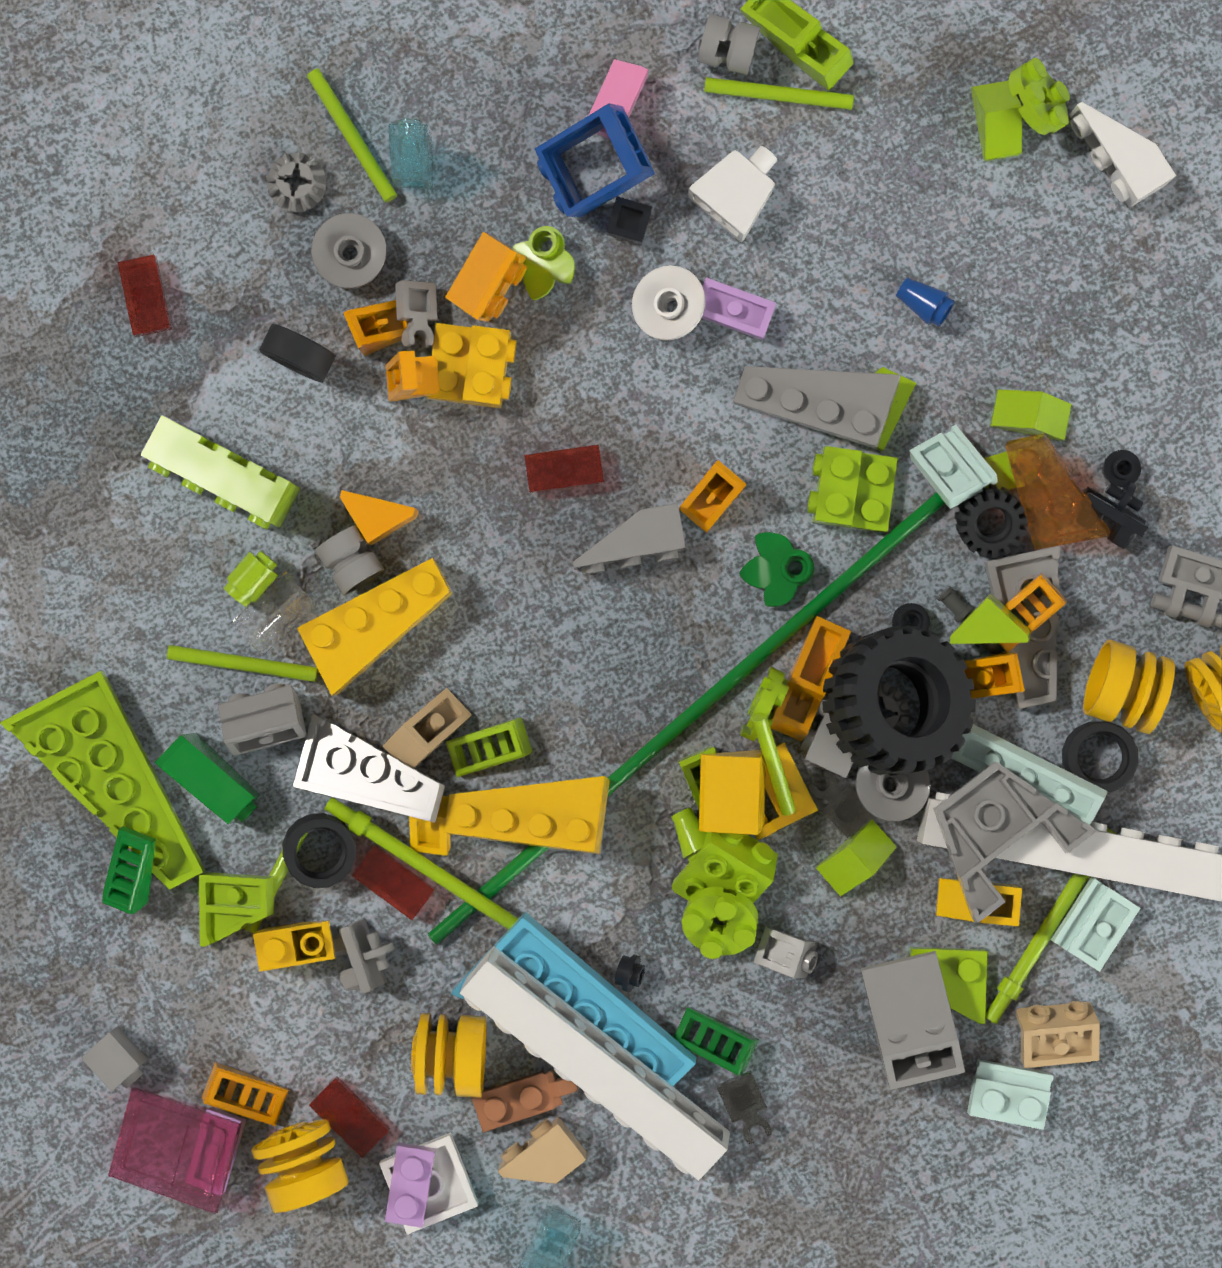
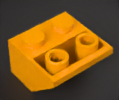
[445,231,527,322]

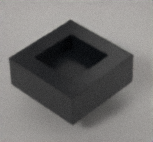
[606,196,652,245]

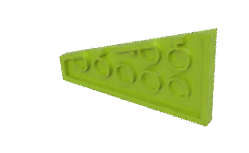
[0,671,206,890]

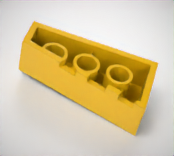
[297,558,453,696]
[444,776,610,855]

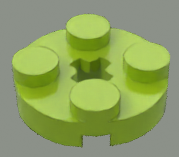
[1009,57,1070,135]
[740,666,789,742]
[681,886,758,959]

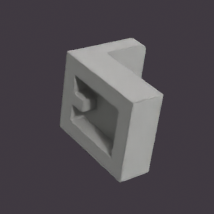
[753,927,818,978]

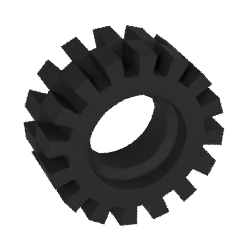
[954,484,1028,558]

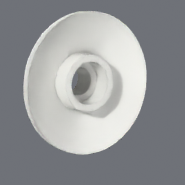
[632,265,705,340]

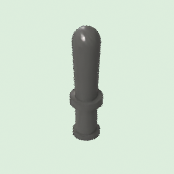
[936,586,1004,654]

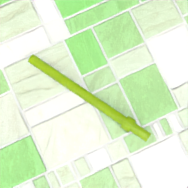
[324,797,519,930]
[985,828,1116,1025]

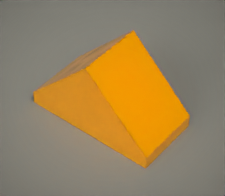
[343,300,416,356]
[679,460,747,533]
[340,490,418,545]

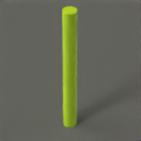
[307,68,397,203]
[704,77,854,110]
[167,645,318,682]

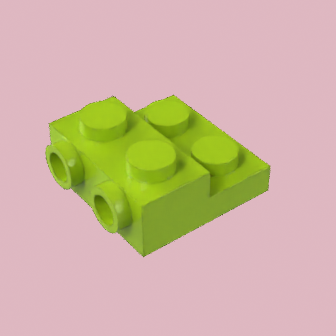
[807,446,898,533]

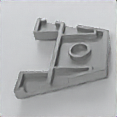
[933,762,1096,923]

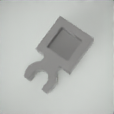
[395,280,437,349]

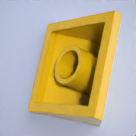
[699,750,766,835]

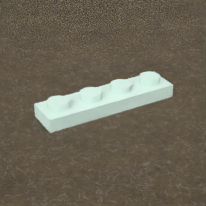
[952,724,1108,825]

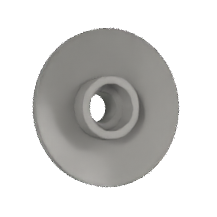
[311,213,387,289]
[855,766,930,822]

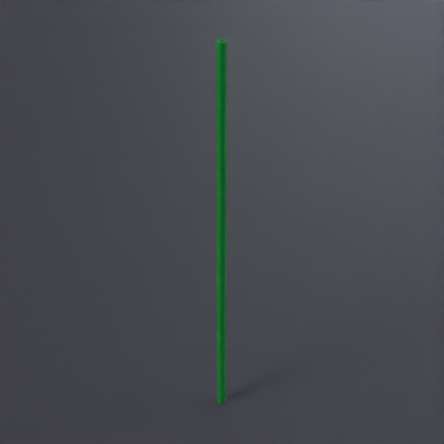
[428,492,946,945]

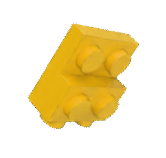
[426,323,517,408]

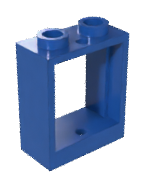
[535,103,655,218]

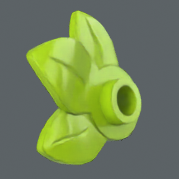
[512,226,575,300]

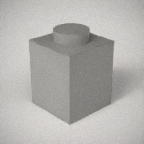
[81,1026,148,1092]

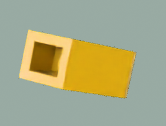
[936,878,1022,926]
[253,920,336,972]

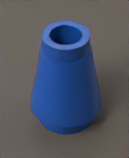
[896,277,955,327]

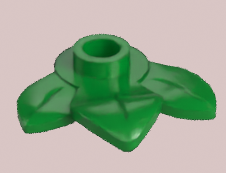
[739,532,814,607]

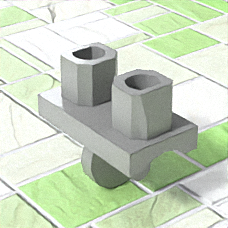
[332,918,395,994]

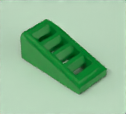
[102,826,156,914]
[674,1007,759,1076]

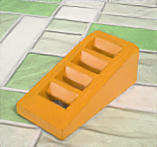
[999,573,1067,653]
[202,1062,289,1126]

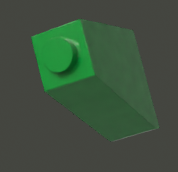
[154,733,260,824]

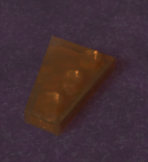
[1005,433,1110,550]

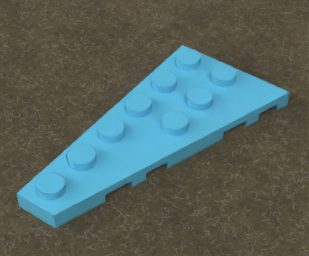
[451,911,697,1086]

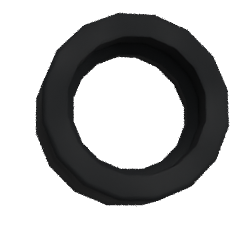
[259,324,336,383]
[1062,721,1139,793]
[282,813,356,888]

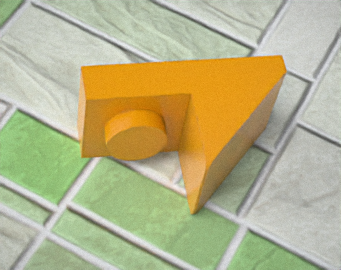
[385,351,440,402]
[964,652,1025,699]

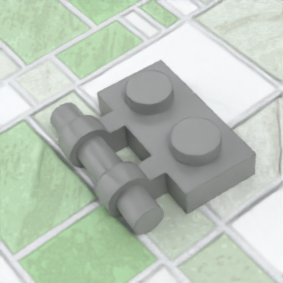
[1151,545,1222,628]

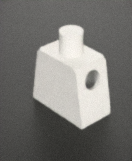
[688,146,777,243]

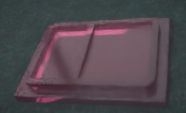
[108,1087,242,1214]

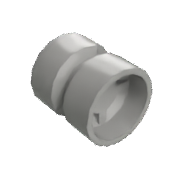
[697,13,761,76]
[315,525,385,596]

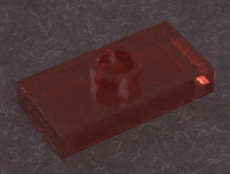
[117,254,172,337]
[524,444,604,493]
[352,844,435,920]
[309,1076,390,1158]

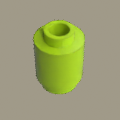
[223,550,279,607]

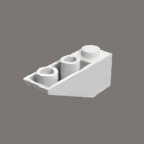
[1069,102,1176,208]

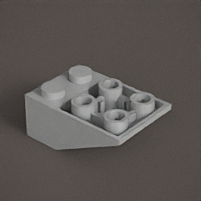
[861,951,965,1090]

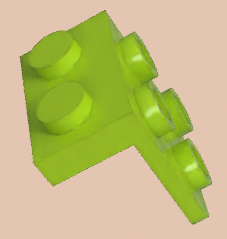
[672,832,778,924]

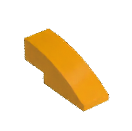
[771,616,851,742]

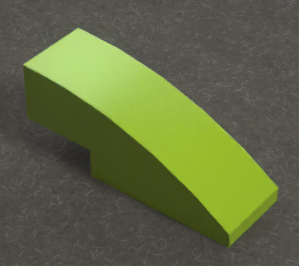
[740,0,854,91]

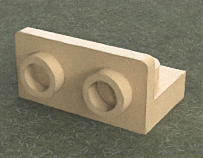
[1016,1001,1100,1068]

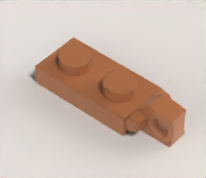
[471,1070,578,1132]

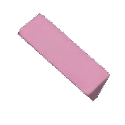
[589,59,648,140]

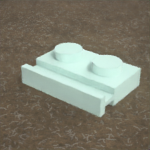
[909,425,997,509]
[1051,877,1141,972]
[967,1059,1054,1130]

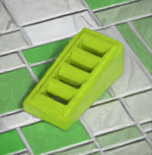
[446,717,532,777]

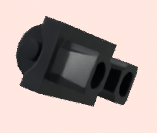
[1077,481,1148,549]

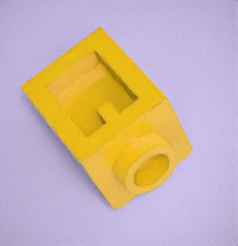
[409,796,451,856]

